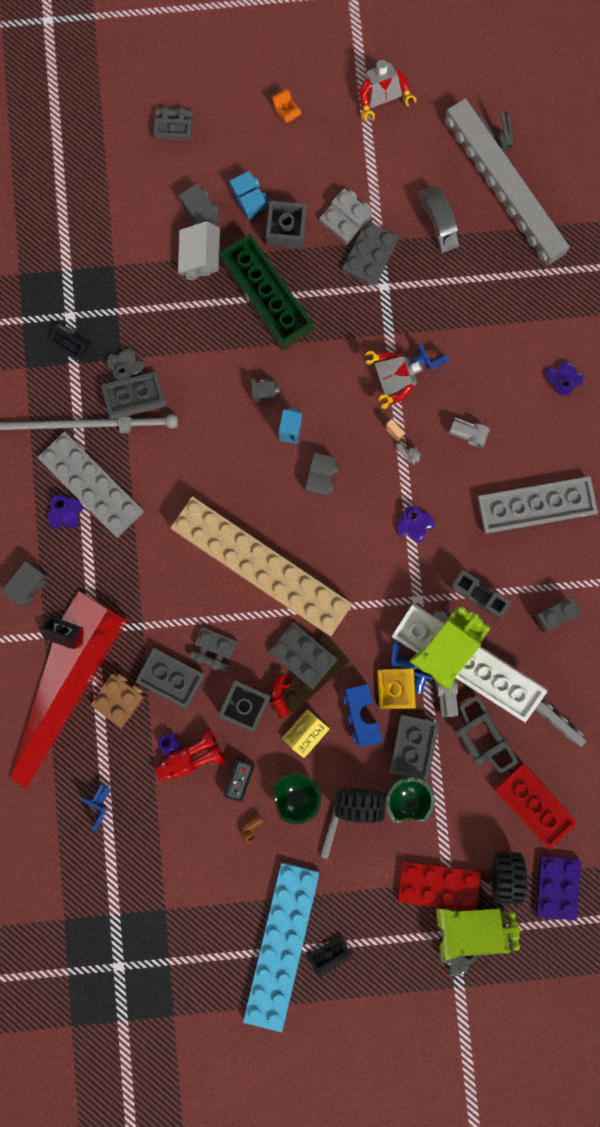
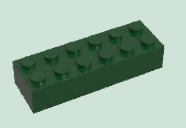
[219,233,314,352]

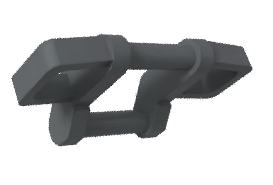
[455,696,518,773]

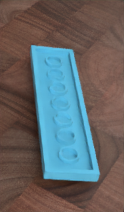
[243,862,320,1032]

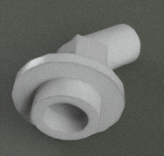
[396,443,421,465]

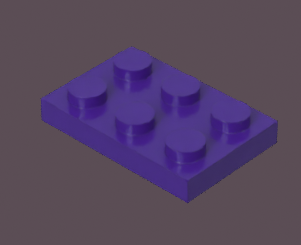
[536,855,581,921]

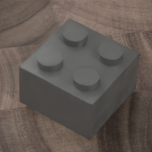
[266,201,307,249]
[218,680,271,733]

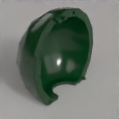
[273,772,321,825]
[385,776,435,823]

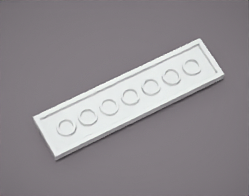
[392,604,548,723]

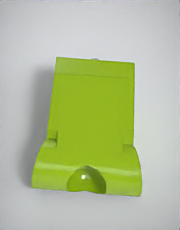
[410,606,490,691]
[436,909,521,962]

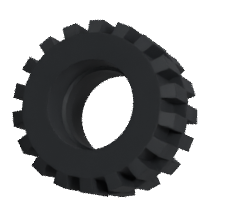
[335,788,386,823]
[491,851,527,905]

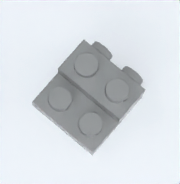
[319,189,372,245]

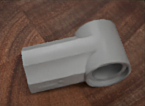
[449,418,490,448]
[435,678,458,717]

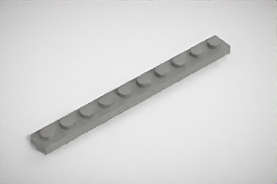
[432,611,586,747]

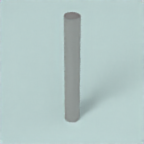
[320,805,339,859]

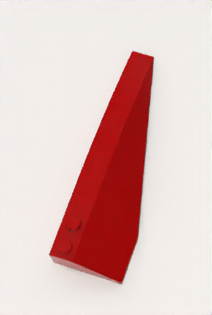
[10,591,128,788]

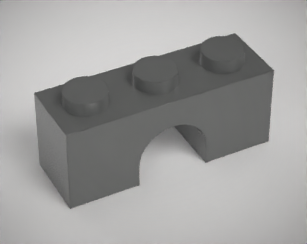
[449,570,512,619]

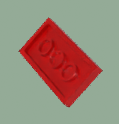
[494,763,578,850]
[397,861,481,911]

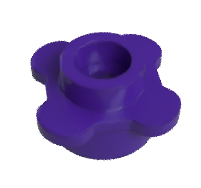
[157,732,179,756]

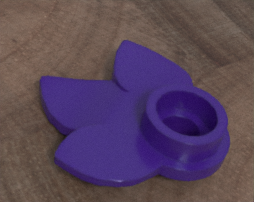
[546,361,584,396]
[48,495,84,530]
[397,506,435,543]

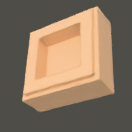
[386,419,405,441]

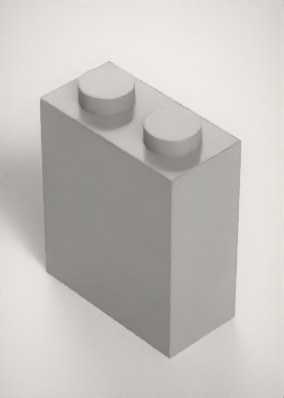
[178,221,220,280]

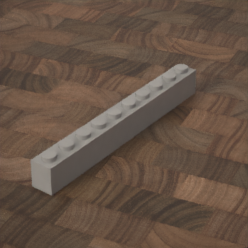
[445,98,570,266]

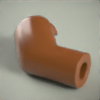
[242,814,264,843]

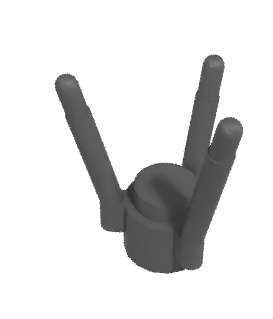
[479,109,514,151]

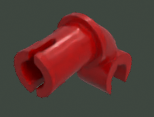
[269,675,291,719]

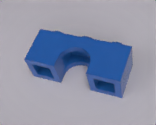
[342,684,383,747]

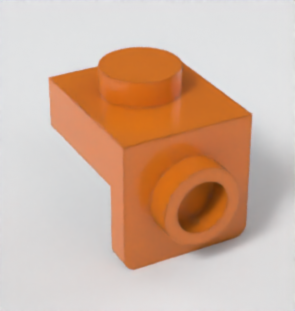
[272,89,301,123]

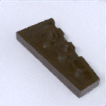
[283,633,350,714]

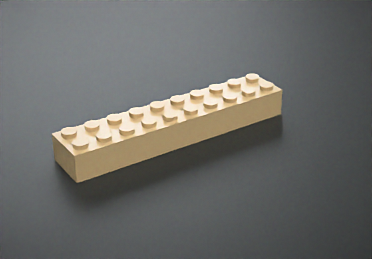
[171,496,352,637]

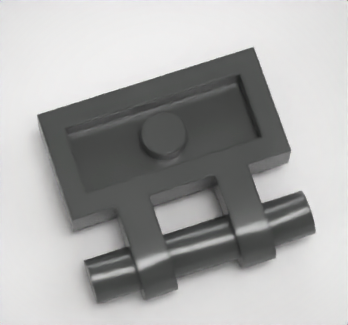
[154,107,193,141]
[190,627,238,672]

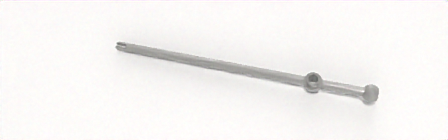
[0,414,178,433]

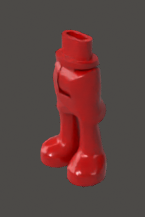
[154,729,226,782]

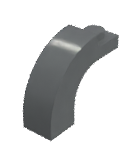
[417,185,459,253]

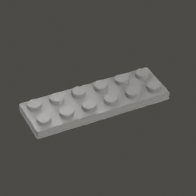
[37,431,144,538]
[477,477,598,534]

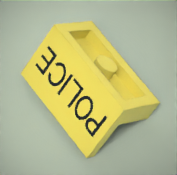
[282,709,329,758]

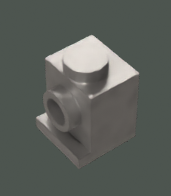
[251,379,279,403]

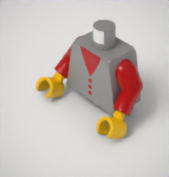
[359,60,416,122]
[365,351,423,409]

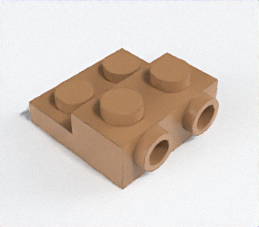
[90,673,145,728]

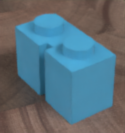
[230,171,268,220]
[279,408,302,444]

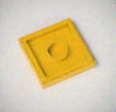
[378,669,416,709]

